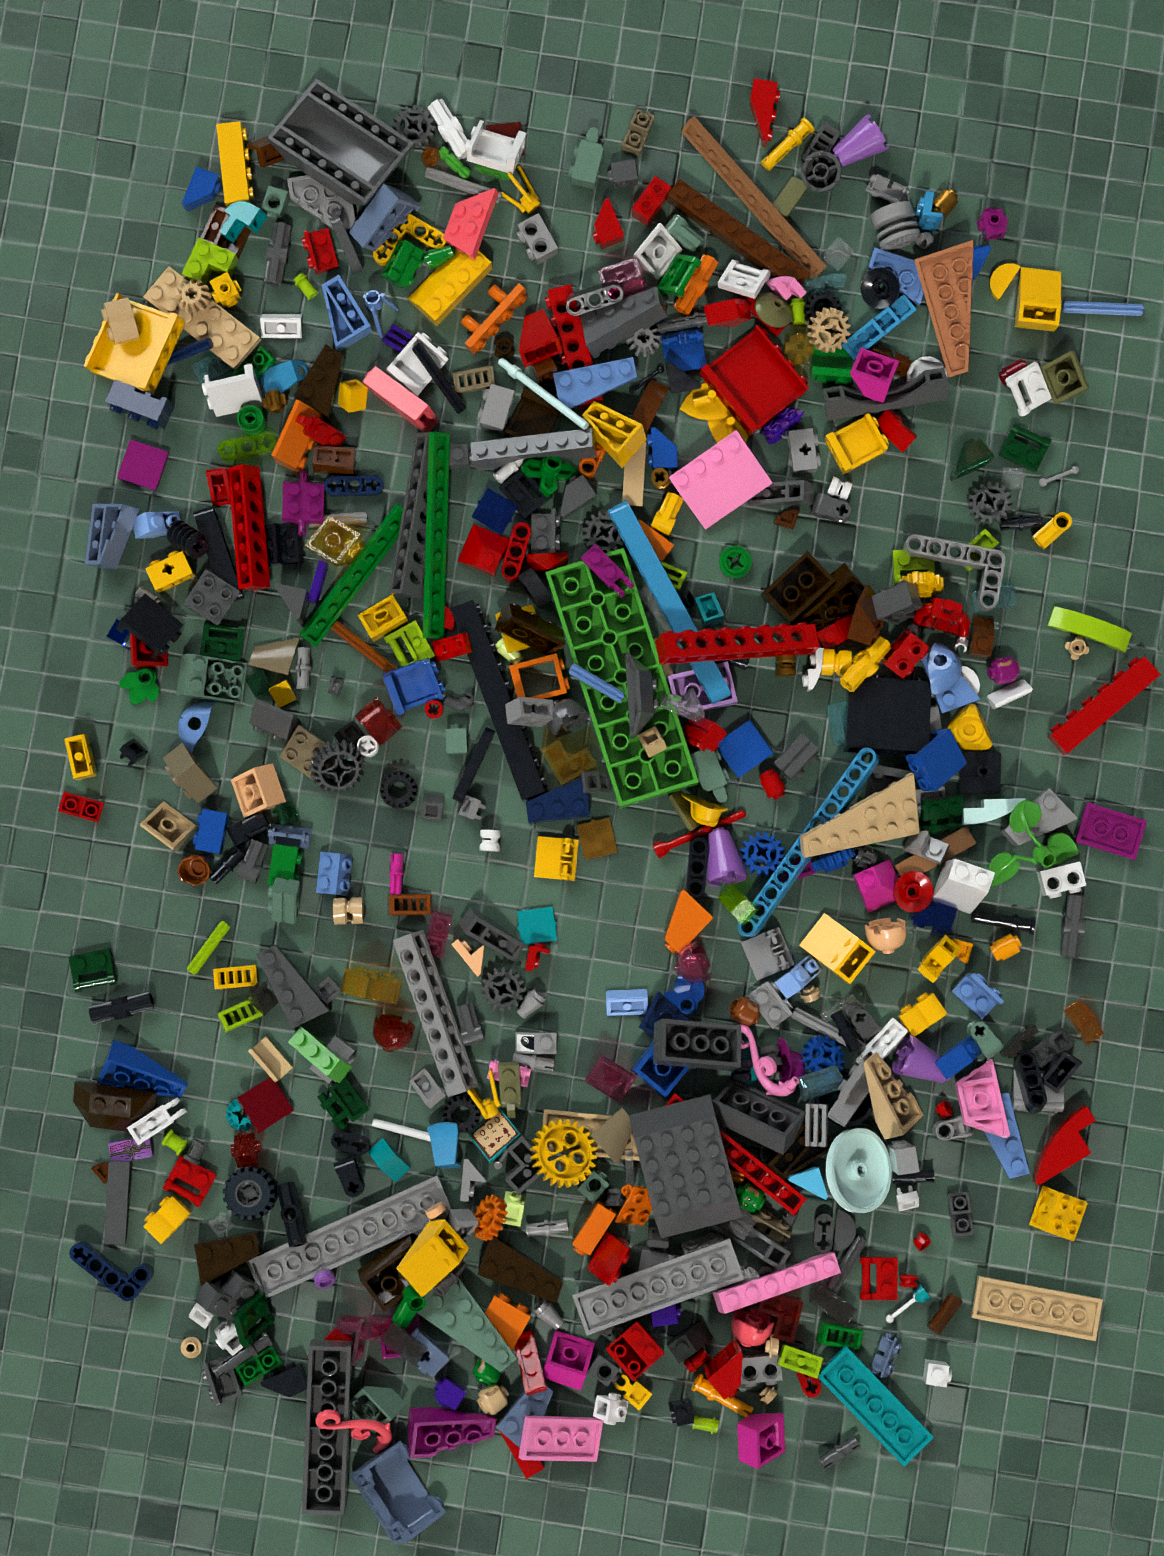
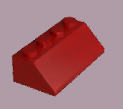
[704,1338,743,1400]

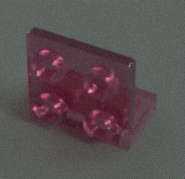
[336,1314,368,1366]

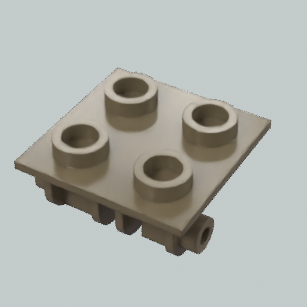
[279,725,327,780]

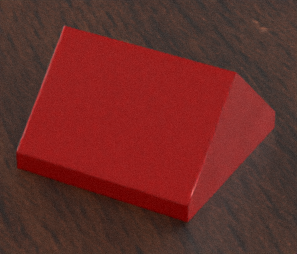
[130,632,168,668]

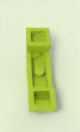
[1047,606,1132,653]

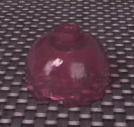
[674,941,712,984]

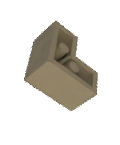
[163,743,218,803]

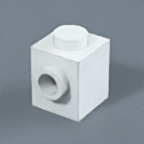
[922,1359,952,1387]

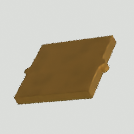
[577,818,618,860]

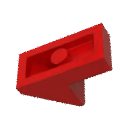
[817,615,853,649]

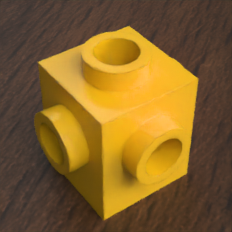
[209,272,242,308]

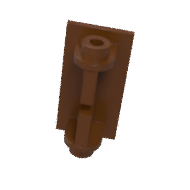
[872,345,912,378]

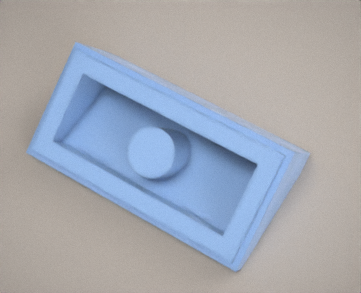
[606,989,648,1016]

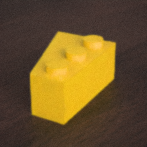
[582,401,647,468]

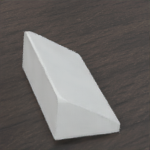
[260,314,302,338]
[987,679,1033,709]

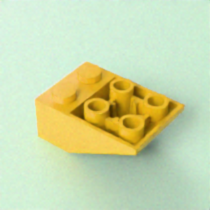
[1014,267,1061,332]
[799,913,876,984]
[396,1219,469,1297]

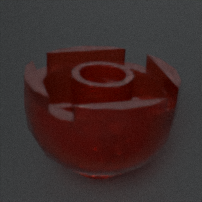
[372,1014,415,1052]

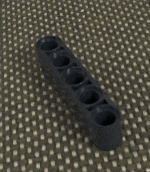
[193,505,244,602]

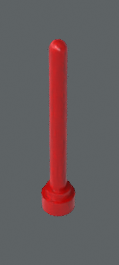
[652,810,746,859]

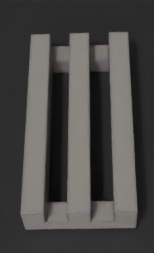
[805,1103,828,1147]

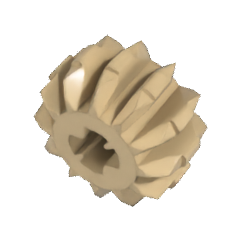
[176,279,212,315]

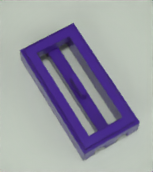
[382,324,413,353]
[308,561,329,604]

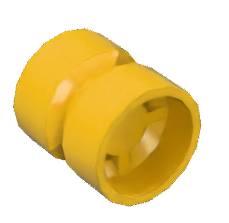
[820,649,852,677]

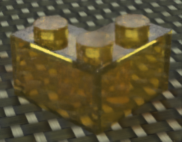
[541,740,597,786]
[340,966,402,1004]

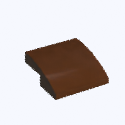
[200,205,251,259]

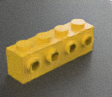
[216,121,254,207]

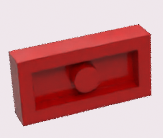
[432,632,472,662]

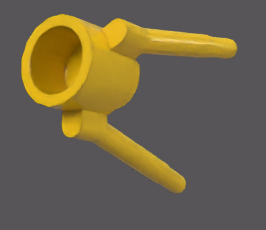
[501,165,541,214]
[467,1070,501,1119]

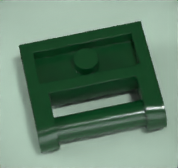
[999,422,1052,473]
[200,620,246,661]
[68,948,117,993]
[233,1291,275,1348]

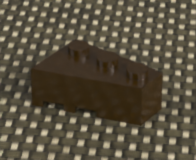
[293,345,346,422]
[766,1118,834,1180]
[194,1230,263,1286]

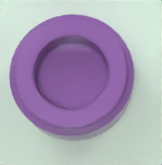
[313,1270,336,1289]

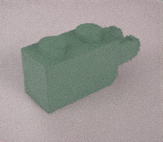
[568,127,604,190]
[690,749,729,804]

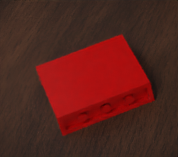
[699,325,809,436]

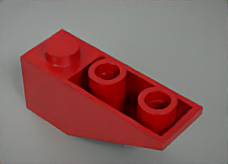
[749,78,780,147]

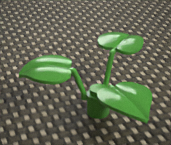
[988,800,1079,887]

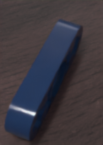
[324,476,384,497]

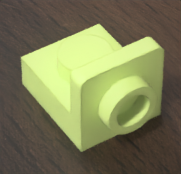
[503,1191,526,1227]

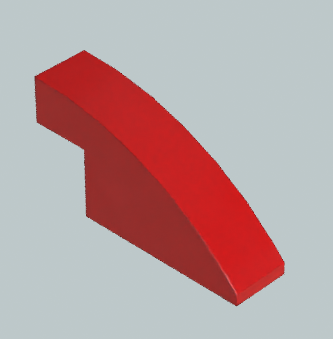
[1032,1105,1096,1186]

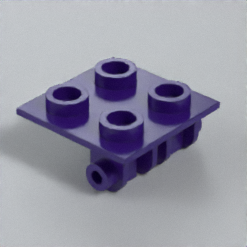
[759,408,805,445]

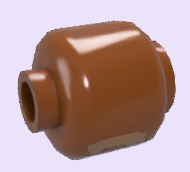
[729,997,761,1027]

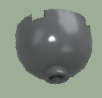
[801,150,842,193]
[547,699,588,739]

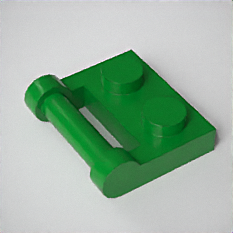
[657,254,702,298]

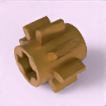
[262,390,288,414]

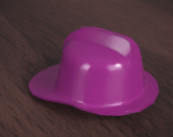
[778,1038,805,1083]

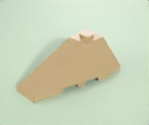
[863,1052,924,1139]

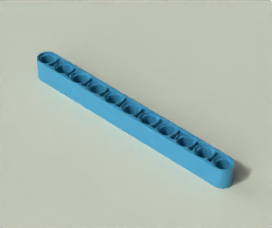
[608,500,731,704]
[738,748,879,937]

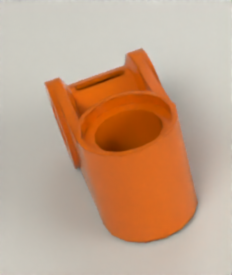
[579,443,606,480]

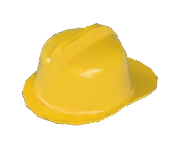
[681,793,728,827]

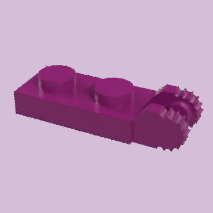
[581,544,634,598]

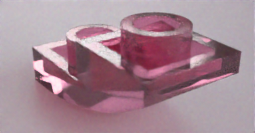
[426,911,453,958]

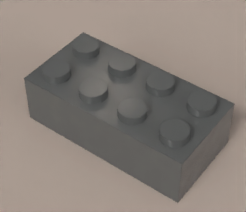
[653,1019,741,1071]

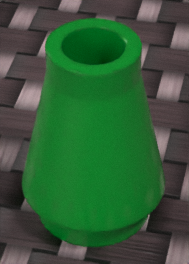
[424,245,455,269]

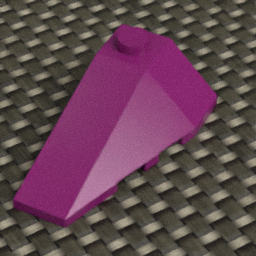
[407,1407,496,1458]

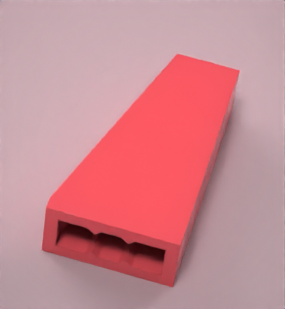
[362,366,440,433]

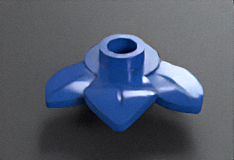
[665,975,705,1016]

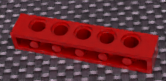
[545,284,603,411]
[227,464,270,591]

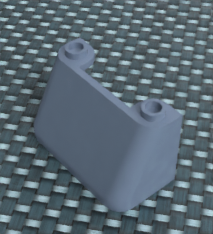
[351,1441,446,1544]

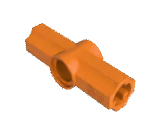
[673,254,719,316]

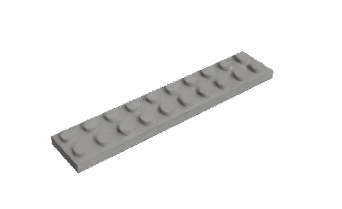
[247,1175,453,1298]

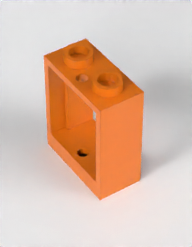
[509,653,570,700]

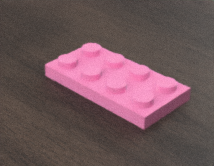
[518,1416,603,1462]

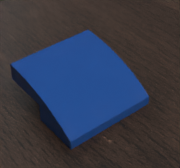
[717,720,774,778]

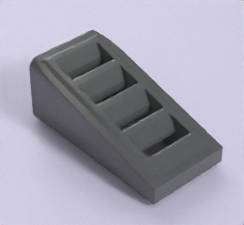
[801,122,841,162]

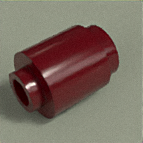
[998,359,1028,387]

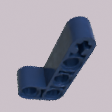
[69,1241,154,1301]

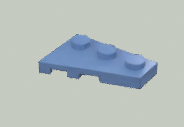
[867,248,924,306]
[921,652,980,714]

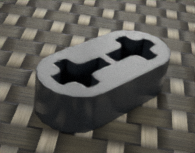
[331,1131,371,1155]

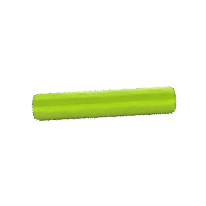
[187,921,230,975]

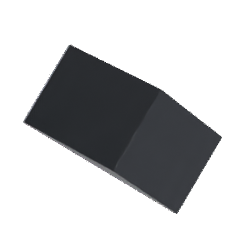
[665,360,702,394]
[1042,1050,1082,1093]

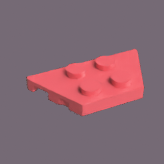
[443,188,499,260]

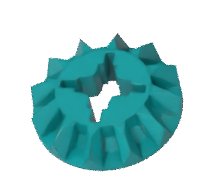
[226,1099,253,1131]

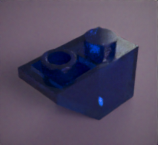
[908,902,958,935]

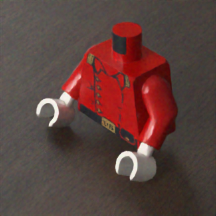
[906,598,971,652]

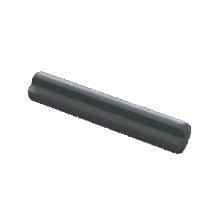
[827,1235,867,1293]

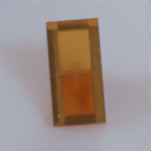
[1063,999,1104,1046]

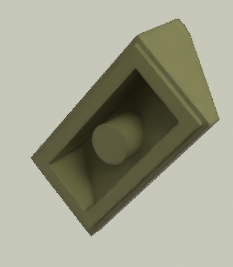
[772,176,809,220]
[668,790,702,832]

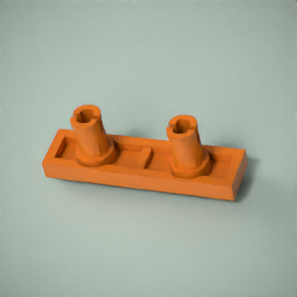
[461,283,528,355]

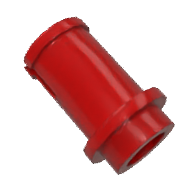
[683,1348,711,1373]

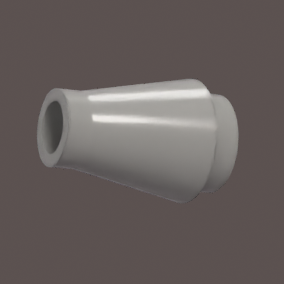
[516,988,546,1019]
[533,1299,564,1330]

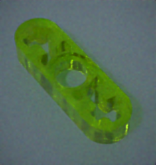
[217,433,277,461]

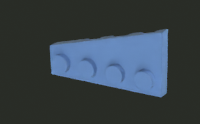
[553,357,637,415]
[984,1092,1030,1179]

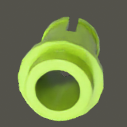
[294,273,318,300]
[790,298,806,325]
[692,1415,719,1434]

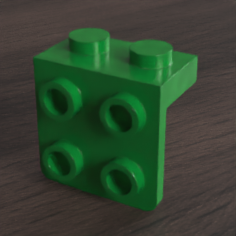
[810,342,852,385]

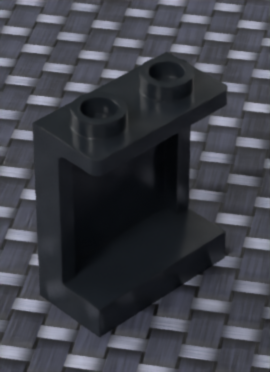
[116,593,183,659]

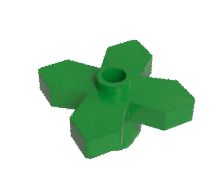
[521,457,577,498]

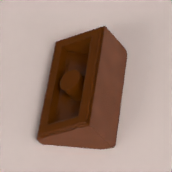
[927,1292,963,1335]

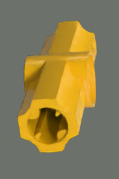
[840,636,891,692]

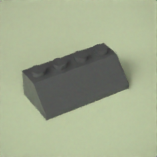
[713,1080,806,1155]

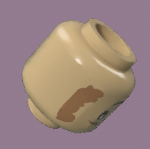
[477,1383,509,1415]

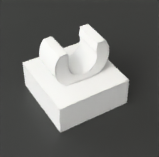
[896,1185,919,1212]

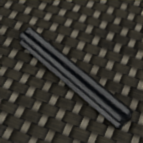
[412,343,466,414]

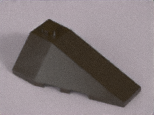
[789,563,865,631]

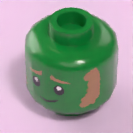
[736,1181,767,1213]
[473,1357,501,1386]

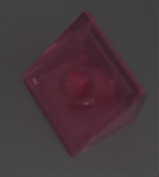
[585,1054,637,1103]

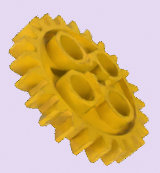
[530,1119,597,1188]

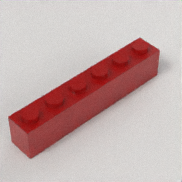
[1048,656,1161,755]

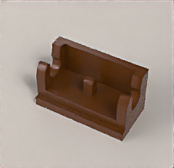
[312,445,356,476]

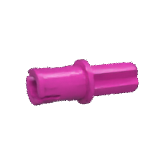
[388,854,405,895]

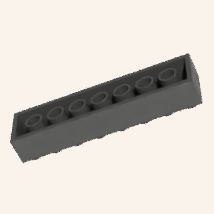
[302,1339,353,1515]

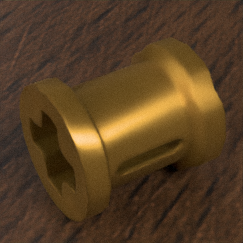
[651,468,670,489]

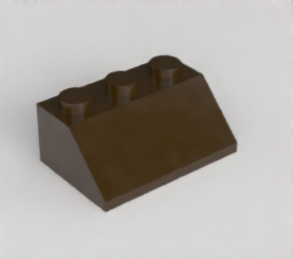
[760,551,835,623]
[494,603,565,656]
[357,1235,414,1311]

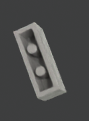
[887,1139,920,1175]

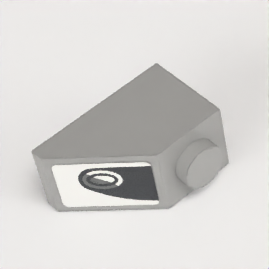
[515,1032,557,1054]

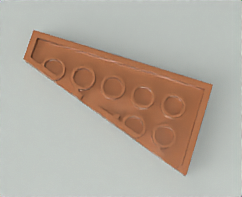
[914,240,974,378]

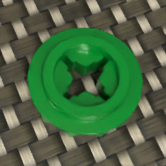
[719,546,752,579]

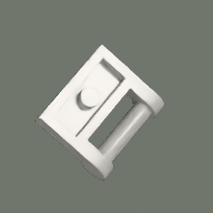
[718,259,771,299]
[1005,362,1052,416]

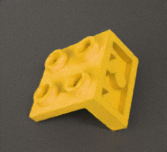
[1029,1186,1088,1241]

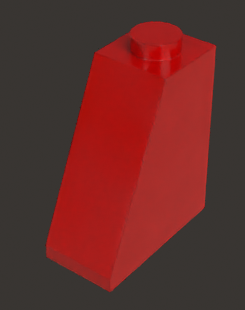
[519,309,562,367]

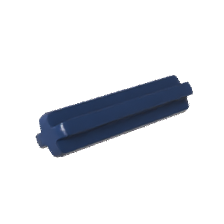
[167,338,213,365]

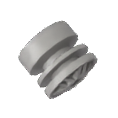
[870,201,921,251]

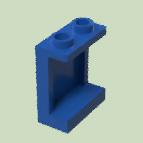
[383,657,446,716]
[906,729,967,791]

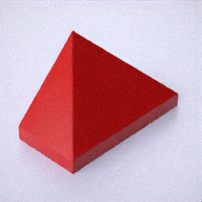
[527,552,568,572]

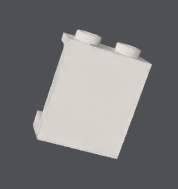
[465,120,526,175]
[385,332,449,396]
[202,364,263,417]

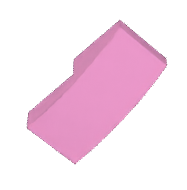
[766,276,806,300]

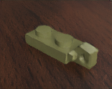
[498,1062,522,1118]

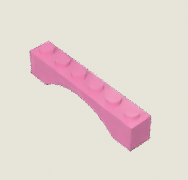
[712,1252,841,1314]

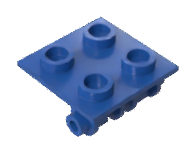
[660,328,706,372]

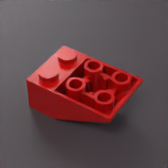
[587,1230,631,1286]

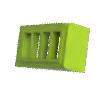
[217,996,264,1033]

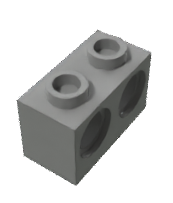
[516,213,558,265]
[505,697,554,727]
[741,1352,782,1387]

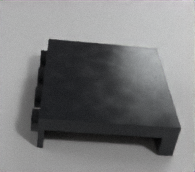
[844,675,931,757]

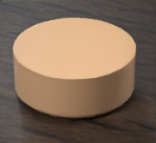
[425,1202,447,1219]

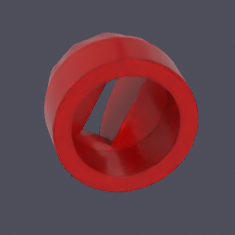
[935,1100,953,1119]
[913,1233,932,1251]

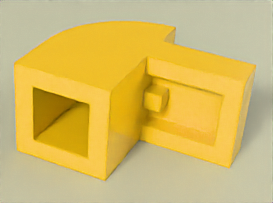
[917,934,961,983]

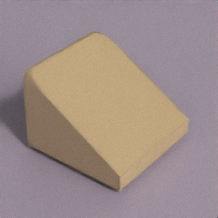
[637,726,667,757]

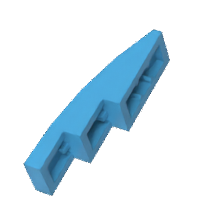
[841,294,917,361]

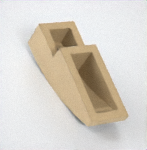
[622,442,646,506]

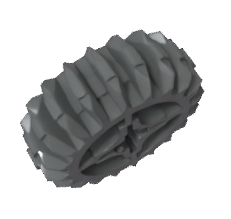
[309,739,365,794]

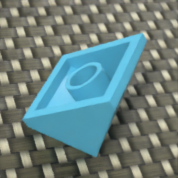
[787,1164,828,1200]

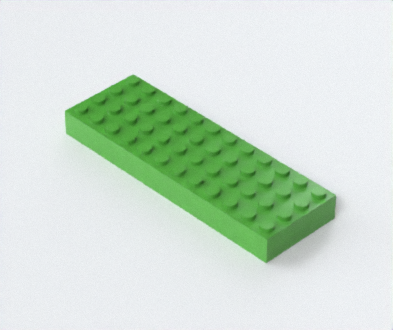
[545,548,699,809]

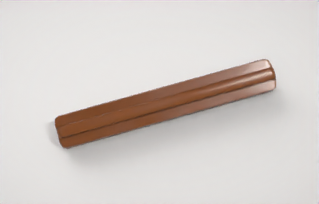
[331,621,397,672]

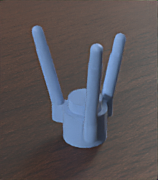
[363,290,399,338]

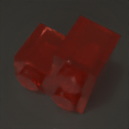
[756,1293,804,1343]

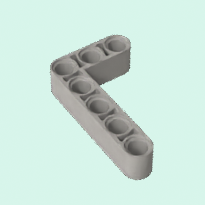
[903,535,1006,611]

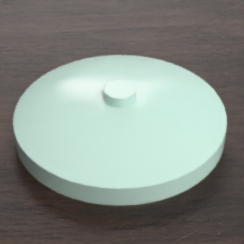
[826,1128,892,1213]

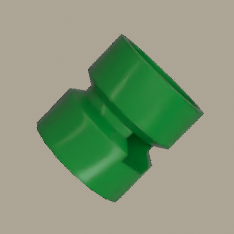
[237,405,267,437]

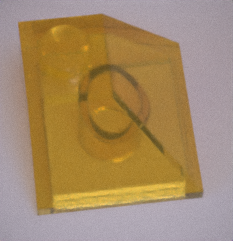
[304,516,365,567]

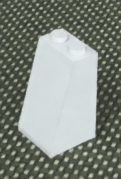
[931,859,995,914]

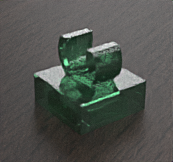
[272,801,299,825]

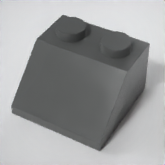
[249,698,299,742]

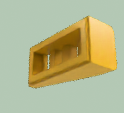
[213,965,258,989]

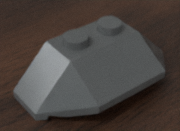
[625,653,658,739]

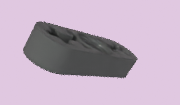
[329,215,363,274]

